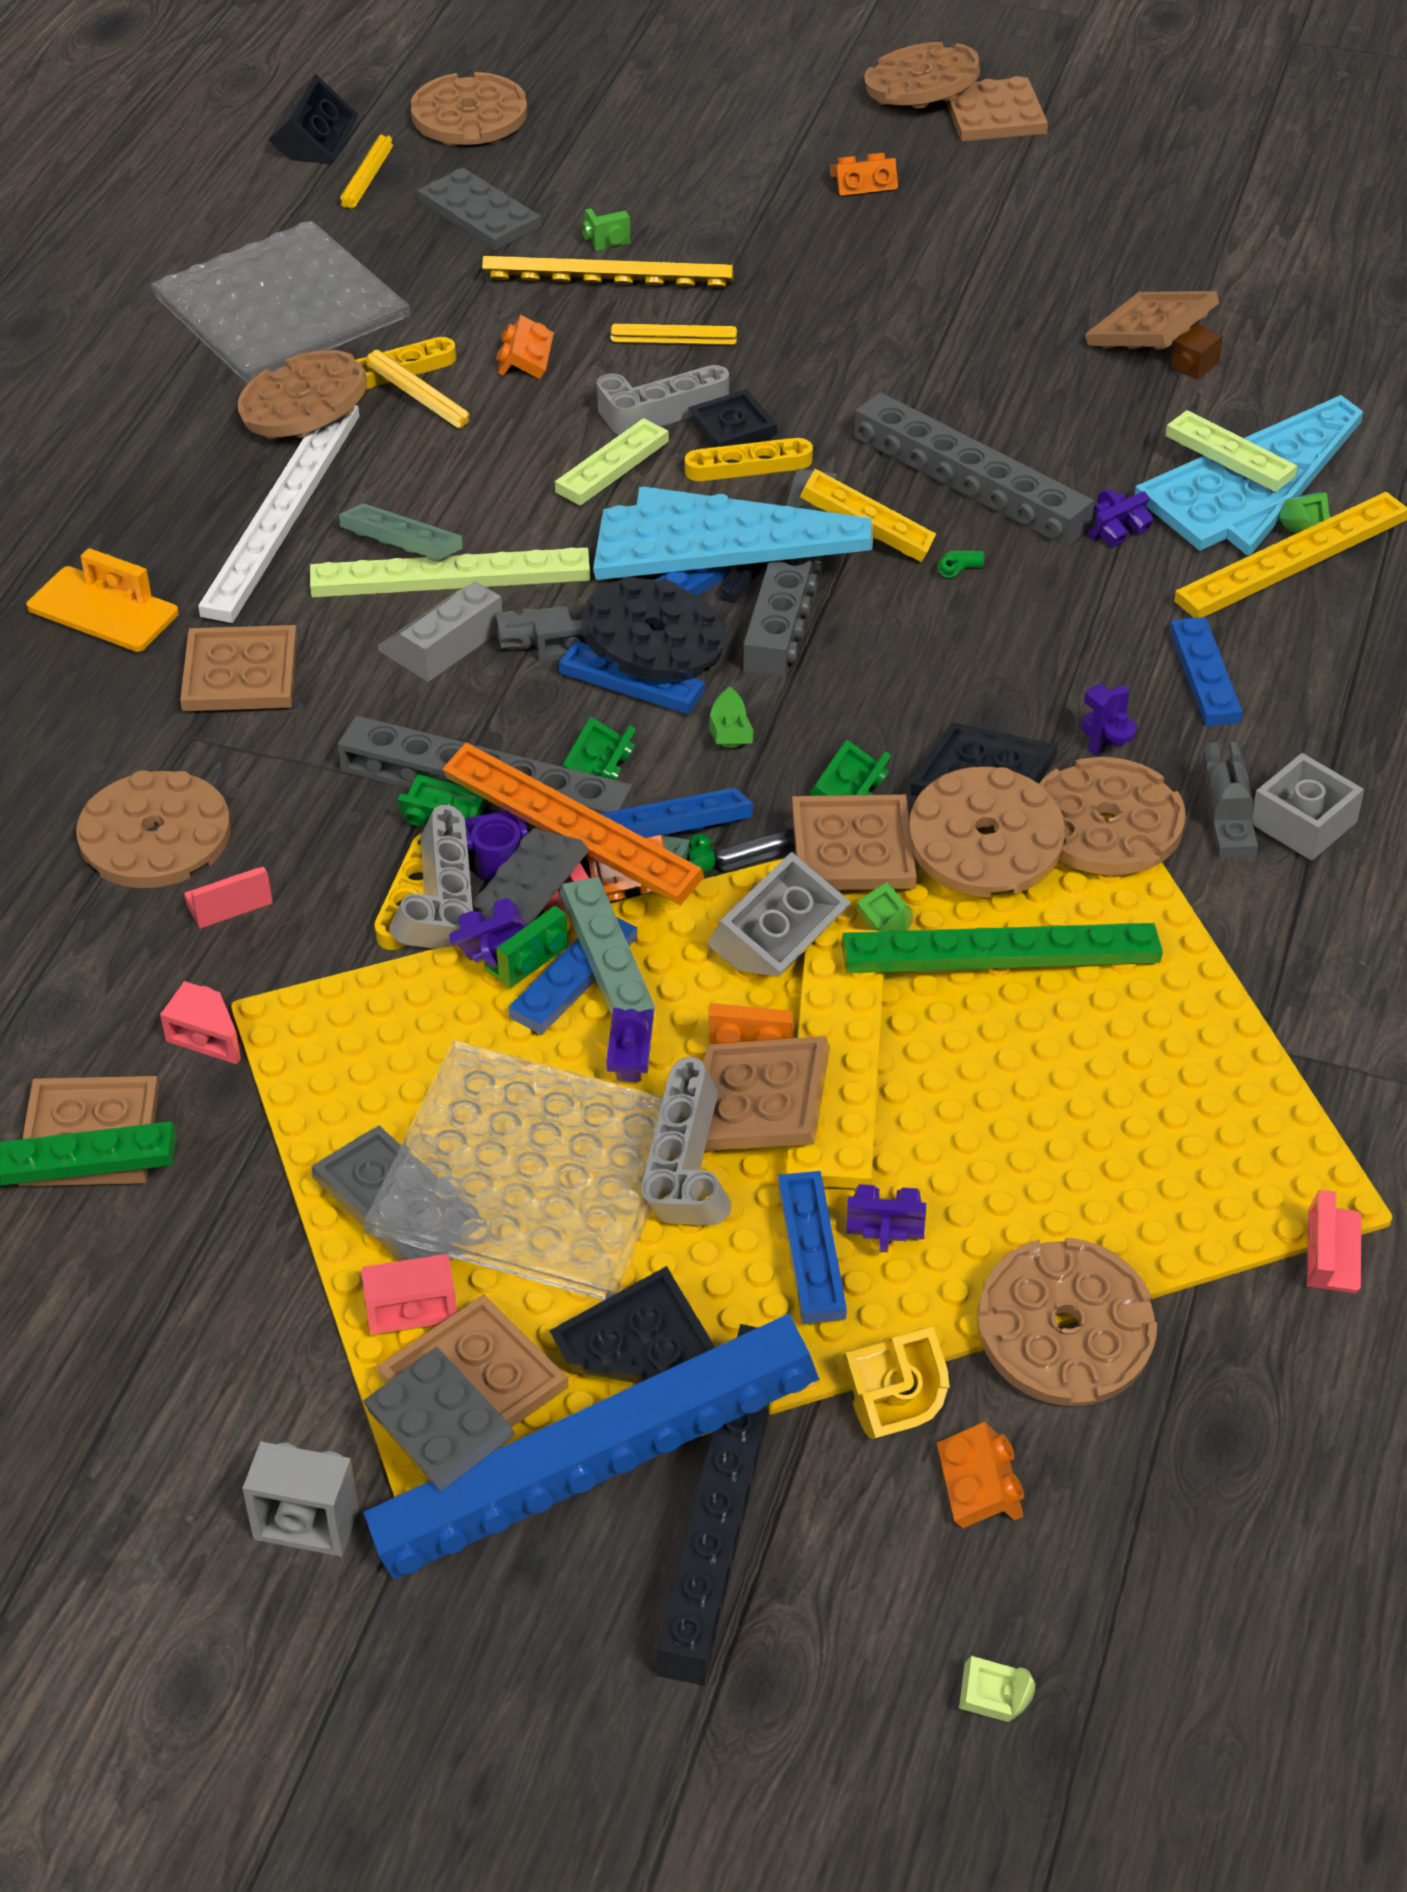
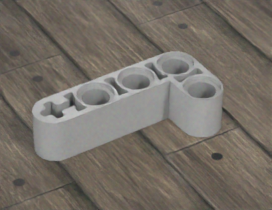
[597,365,729,435]
[390,805,473,949]
[641,1057,731,1225]

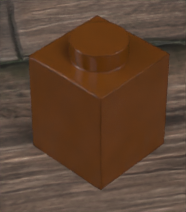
[1171,324,1223,380]

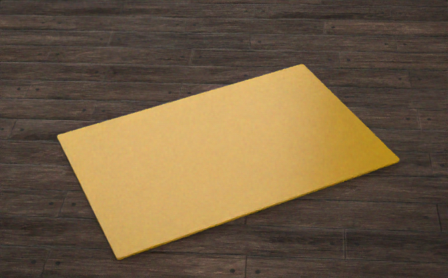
[231,813,1392,1498]

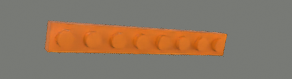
[442,742,704,906]

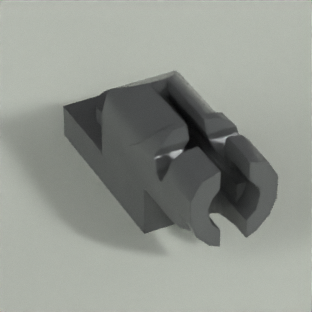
[495,606,588,662]
[1203,741,1258,859]

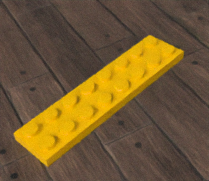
[786,928,884,1189]

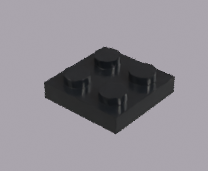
[688,389,777,448]

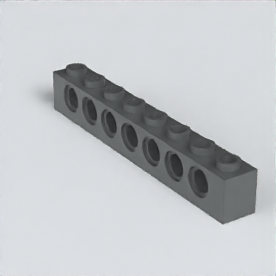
[854,392,1094,547]
[743,469,837,677]
[338,715,633,814]

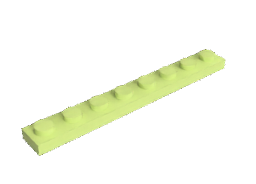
[310,548,590,597]

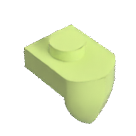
[959,1656,1035,1722]

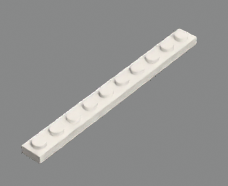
[198,405,359,623]

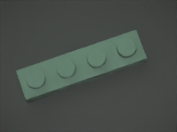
[339,503,463,561]
[559,876,655,1016]

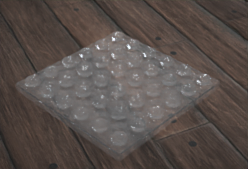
[151,220,411,384]
[364,1040,687,1300]

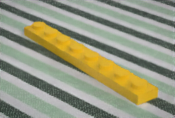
[482,256,734,288]
[1174,492,1407,618]

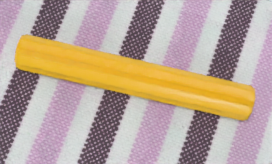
[340,134,393,209]
[611,324,737,345]
[367,350,470,429]

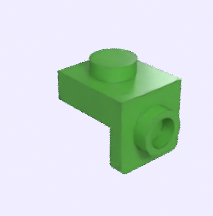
[581,208,630,251]

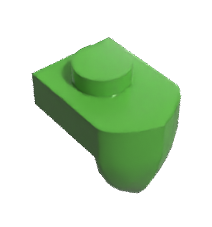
[1279,492,1330,533]
[709,687,753,748]
[854,882,913,931]

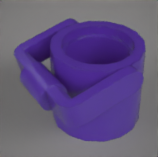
[465,811,527,882]

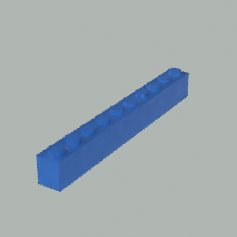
[363,1314,820,1580]

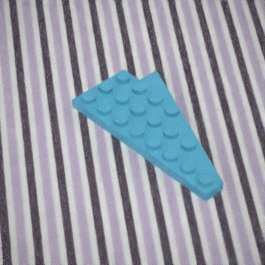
[1134,395,1363,556]
[593,487,873,580]

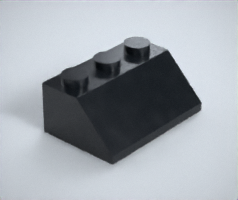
[268,74,359,165]

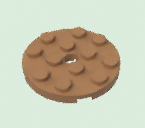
[864,42,980,108]
[411,72,527,146]
[238,350,367,439]
[1039,757,1185,877]
[909,767,1065,897]
[76,770,231,888]
[977,1238,1157,1406]

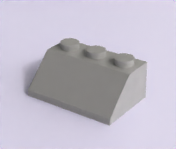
[377,581,502,682]
[707,852,851,977]

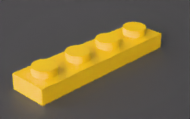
[800,469,936,562]

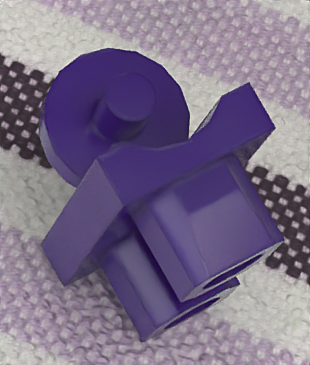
[1087,489,1154,548]
[1081,683,1137,755]
[449,898,528,969]
[606,1008,654,1082]
[846,1184,927,1253]

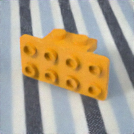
[27,548,179,652]

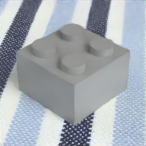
[1251,753,1364,861]
[242,1441,359,1557]

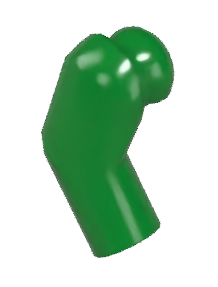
[937,551,984,578]
[688,834,715,874]

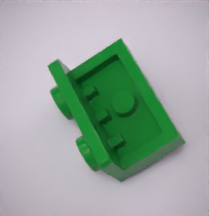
[561,717,636,780]
[809,740,892,796]
[396,774,488,836]
[484,906,568,989]

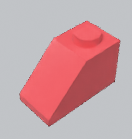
[160,981,241,1064]

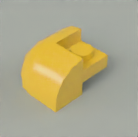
[842,1326,950,1439]

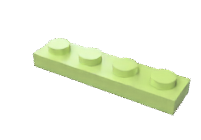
[1166,410,1297,492]
[555,418,669,506]

